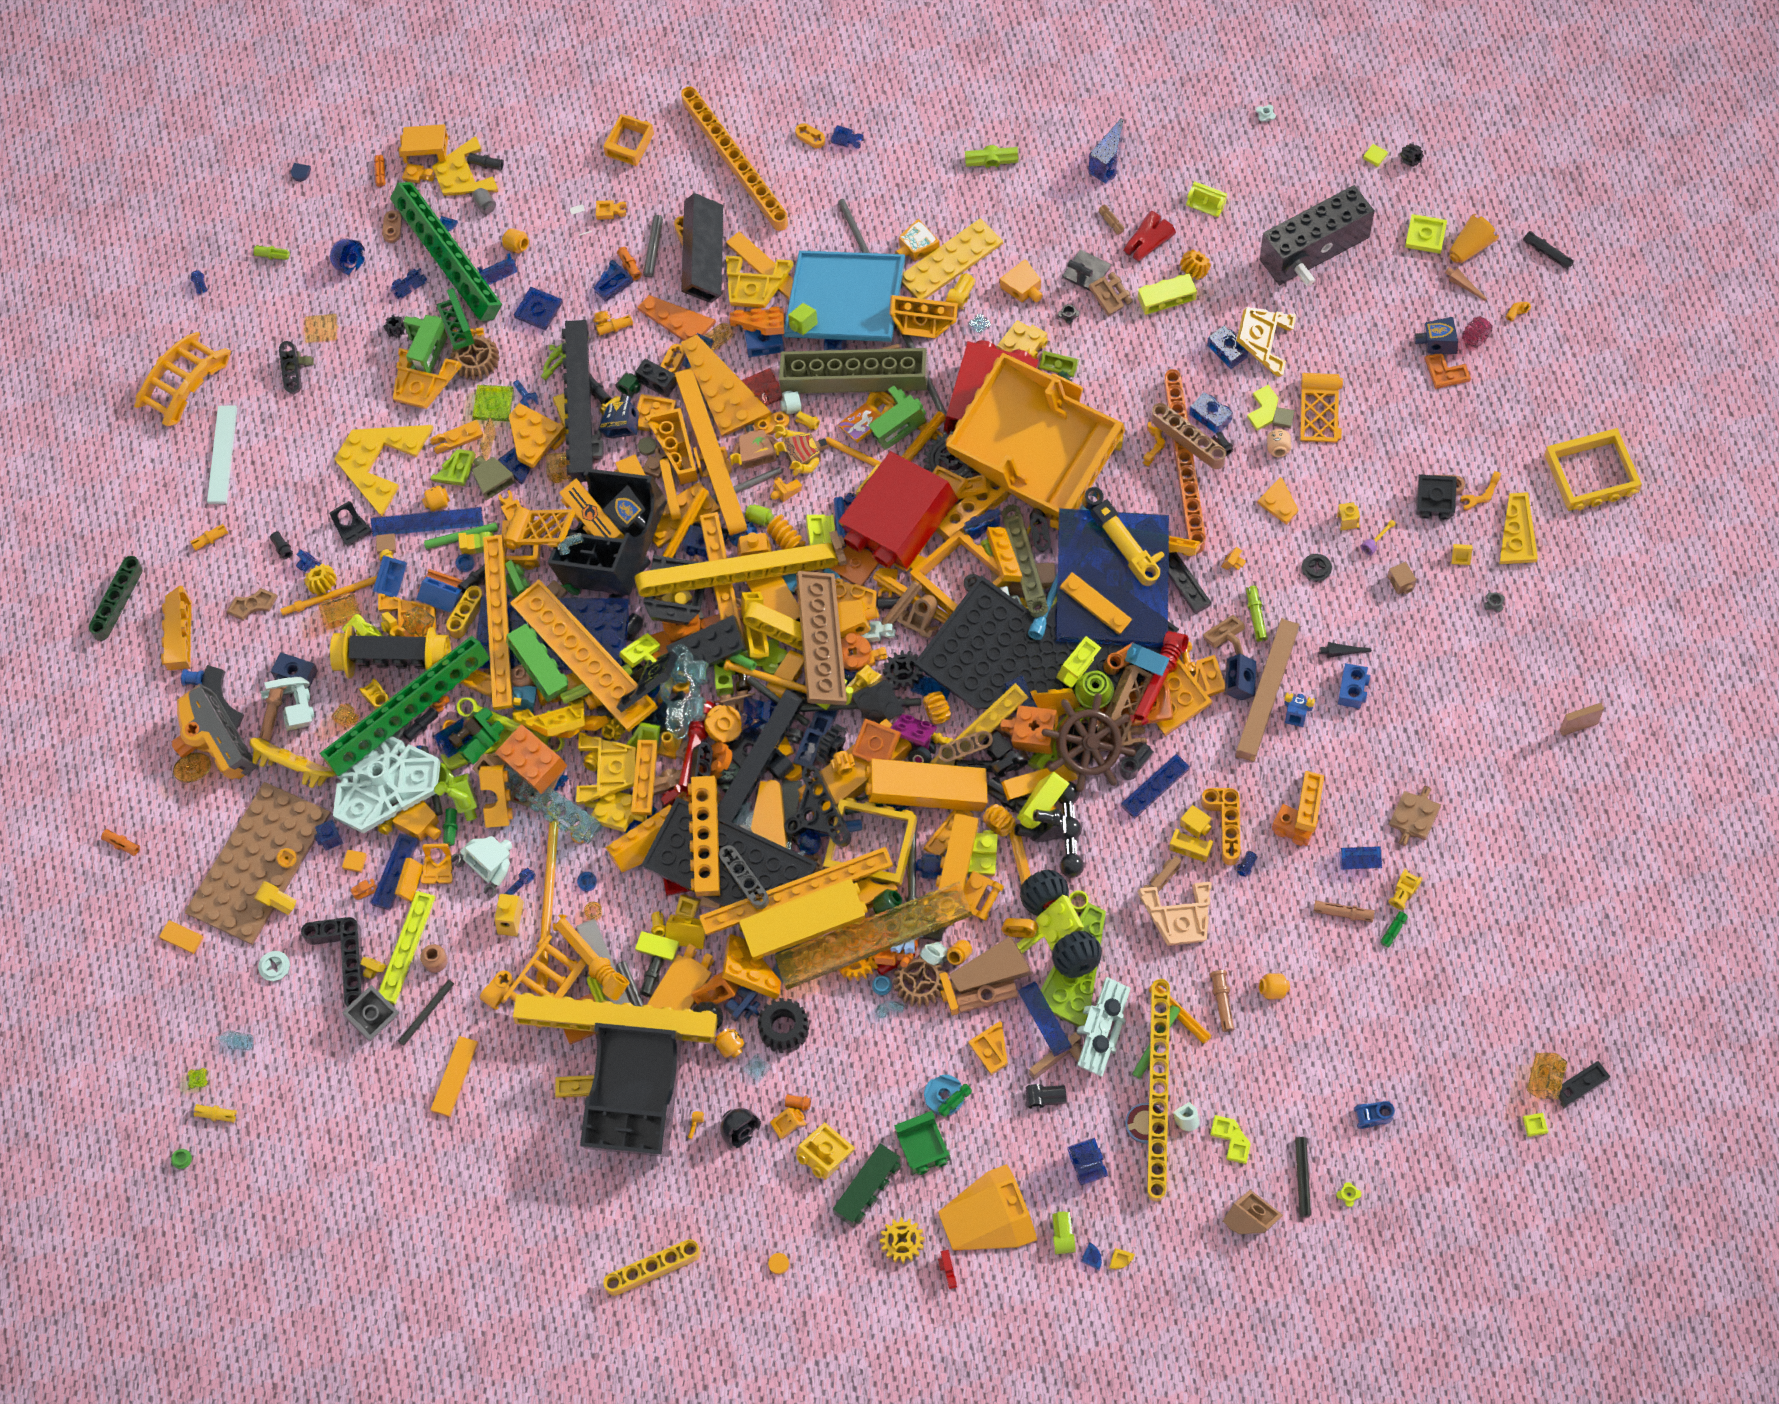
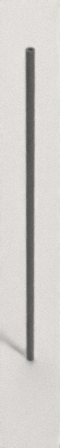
[838,199,947,425]

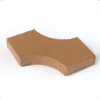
[227,588,278,621]

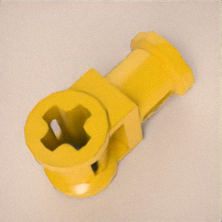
[1388,869,1423,910]

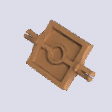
[1389,786,1441,846]

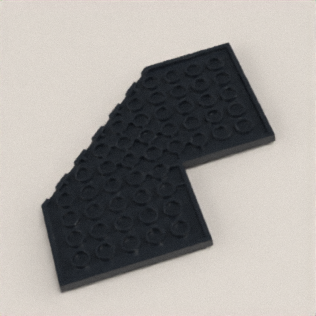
[914,562,1179,710]

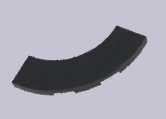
[202,665,244,730]

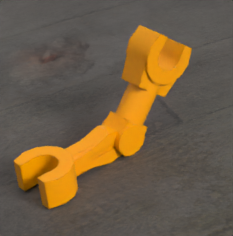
[1142,422,1165,467]
[1460,471,1502,510]

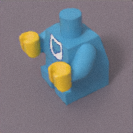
[512,686,537,713]

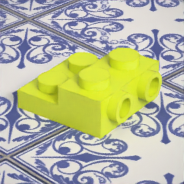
[968,830,998,876]

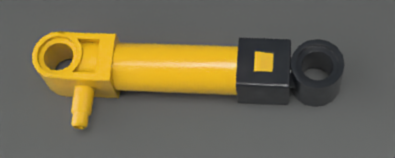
[1082,487,1164,586]

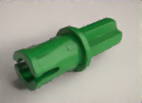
[442,808,458,847]

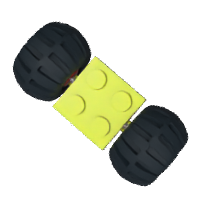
[1020,869,1102,978]

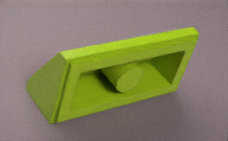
[1039,351,1080,377]

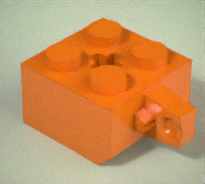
[1000,705,1059,754]

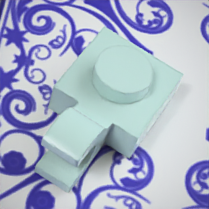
[861,621,896,642]

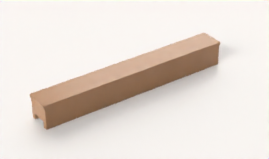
[1236,618,1300,762]

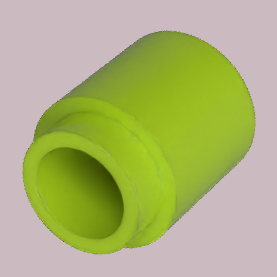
[745,504,774,527]

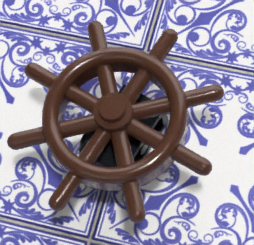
[1041,693,1136,792]

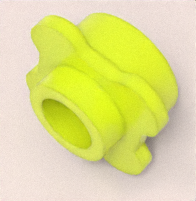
[1336,1182,1361,1207]

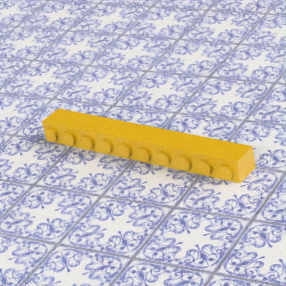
[513,993,717,1044]

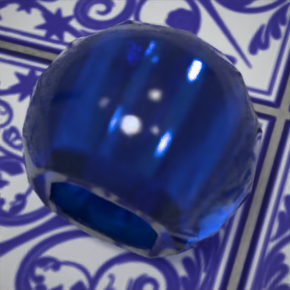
[797,831,822,855]

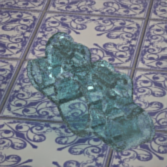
[660,644,709,739]

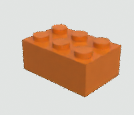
[495,724,567,794]

